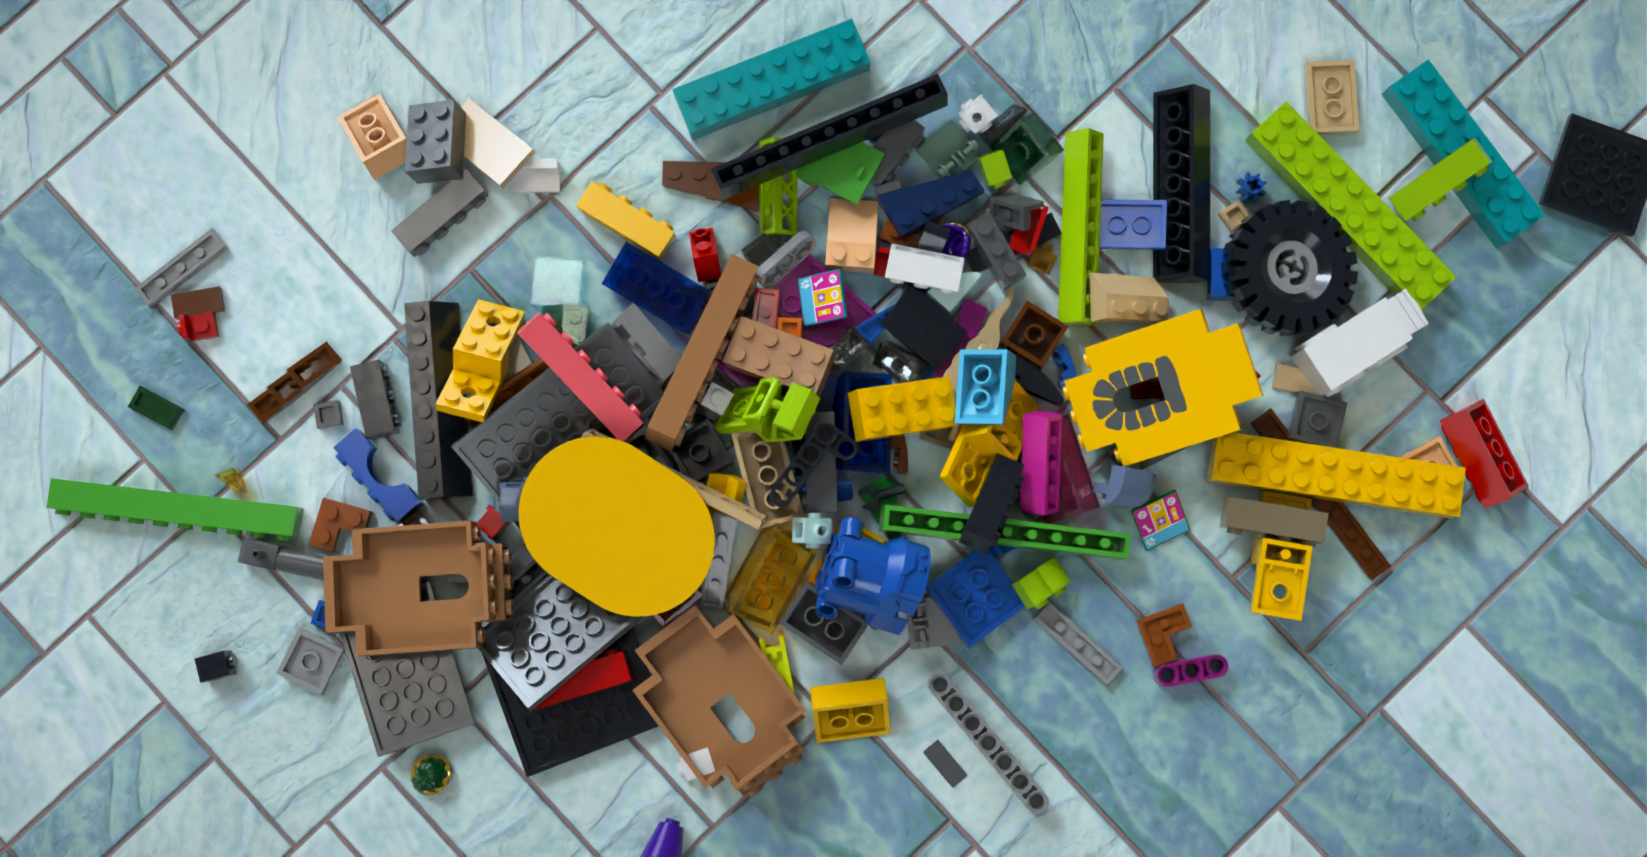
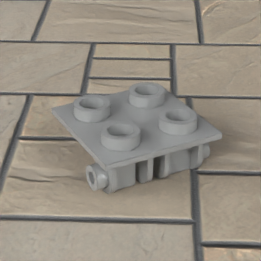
[906,597,960,650]

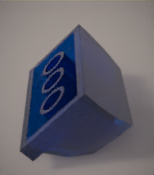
[832,371,892,473]

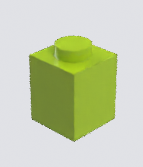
[976,150,1012,189]

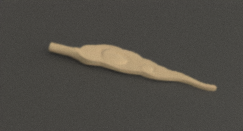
[943,288,1013,443]

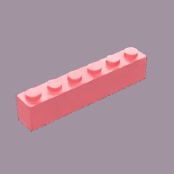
[517,312,643,442]

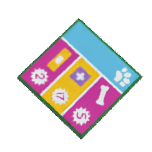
[1131,489,1190,551]

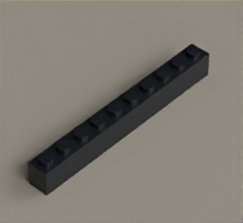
[711,74,948,200]

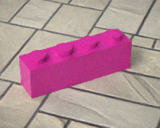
[1020,410,1063,516]

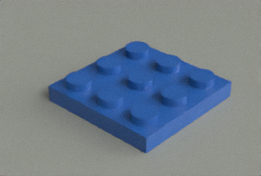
[926,550,1025,648]

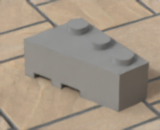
[612,302,682,389]

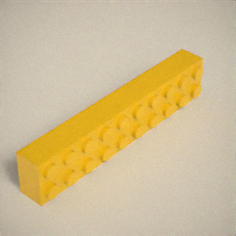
[1206,432,1466,519]

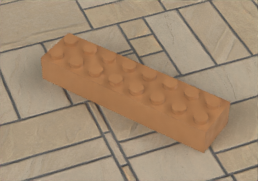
[645,254,760,452]

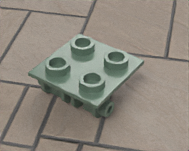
[916,120,983,179]

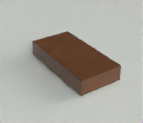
[171,286,225,320]

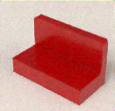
[1009,205,1049,258]

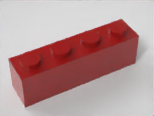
[534,648,634,710]

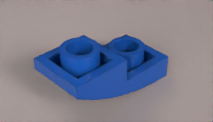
[1052,343,1077,391]

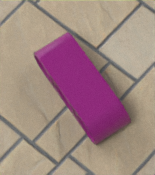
[1153,654,1228,686]

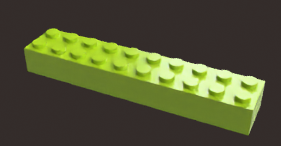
[1245,101,1456,310]

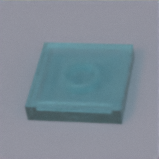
[530,256,584,309]

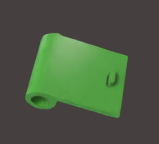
[795,142,886,205]

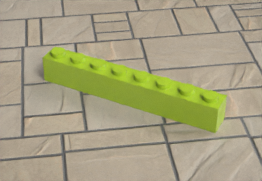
[1058,128,1104,327]

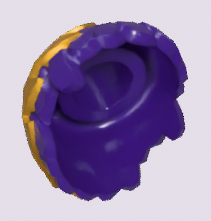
[942,223,972,258]

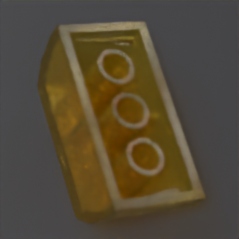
[725,523,820,635]

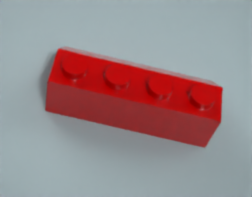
[1439,399,1529,509]

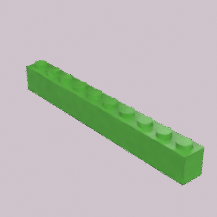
[46,478,303,541]
[878,504,1131,560]

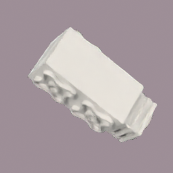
[1291,289,1429,397]

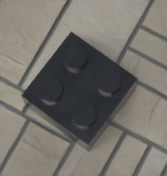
[670,418,734,482]

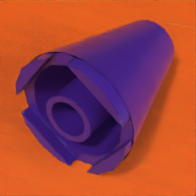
[640,818,684,857]

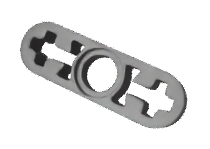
[756,231,816,288]

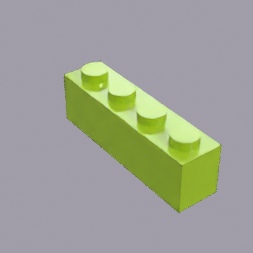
[1389,138,1493,221]

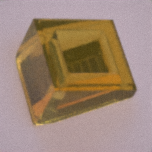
[215,468,248,494]

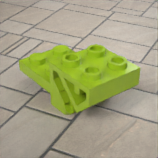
[714,377,820,443]

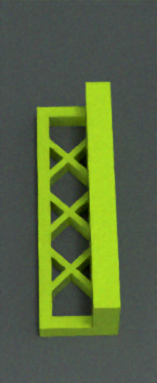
[759,137,797,237]

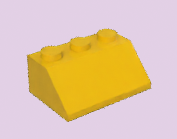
[810,678,891,743]

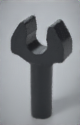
[858,484,906,511]

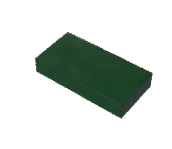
[128,386,185,431]

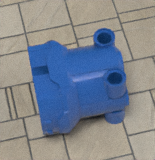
[815,517,931,635]

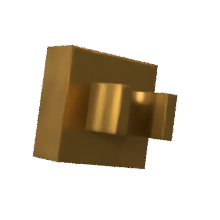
[1027,242,1058,275]

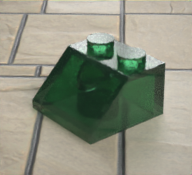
[990,112,1064,185]
[542,304,591,348]

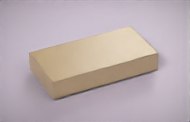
[1272,364,1316,394]

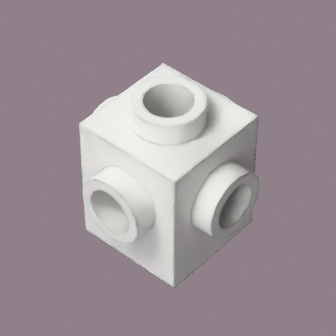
[959,94,998,134]

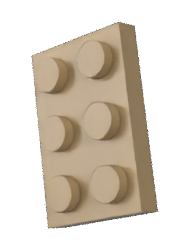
[1304,60,1360,134]

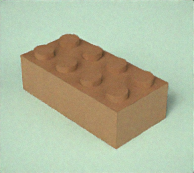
[723,316,836,398]

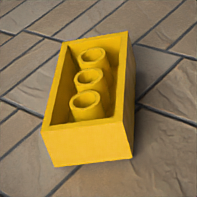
[848,376,958,442]

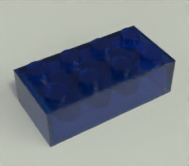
[601,241,713,335]

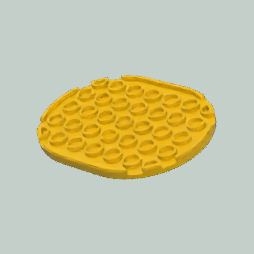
[519,437,715,617]

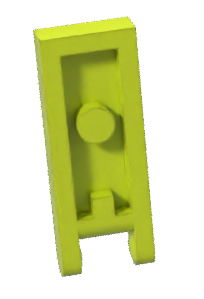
[759,634,795,695]

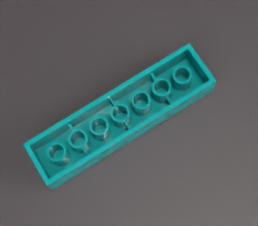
[672,19,871,140]
[1381,59,1545,249]

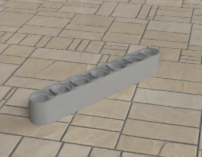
[928,673,1049,814]

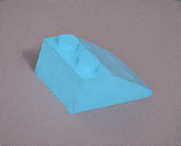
[955,349,1016,425]

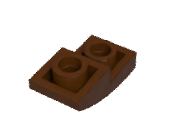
[886,435,908,475]

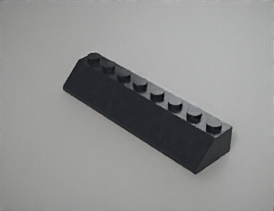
[1153,84,1210,283]
[404,301,473,501]

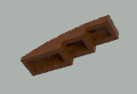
[247,341,342,426]

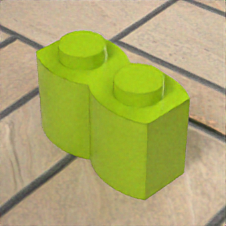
[1012,557,1071,610]

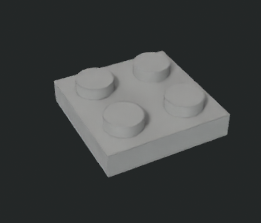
[277,628,345,695]

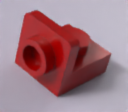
[177,312,219,342]

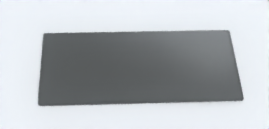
[923,740,967,788]

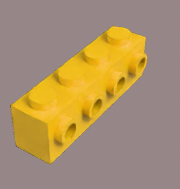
[576,182,676,261]

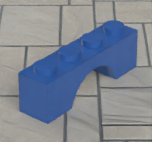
[333,428,425,522]

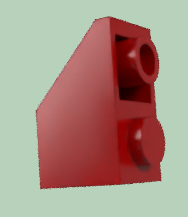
[689,228,722,282]

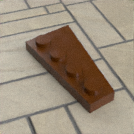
[662,161,759,212]

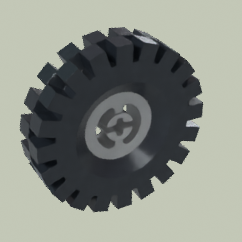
[1221,200,1358,336]

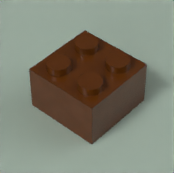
[998,301,1069,371]

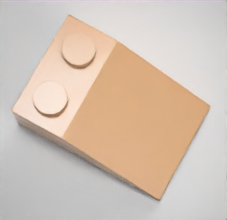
[338,94,407,180]
[825,198,878,273]

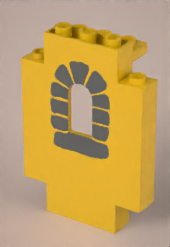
[1063,309,1264,466]

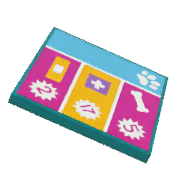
[798,269,847,327]

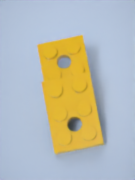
[436,299,525,423]
[939,380,1039,507]
[1250,491,1313,621]

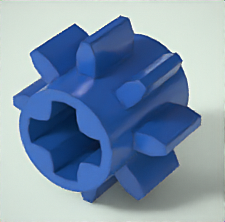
[1235,172,1267,203]

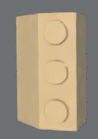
[1089,273,1169,326]

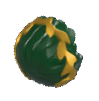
[411,754,452,796]

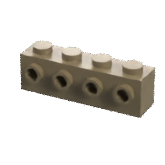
[1220,496,1328,548]

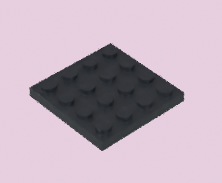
[1539,113,1647,237]

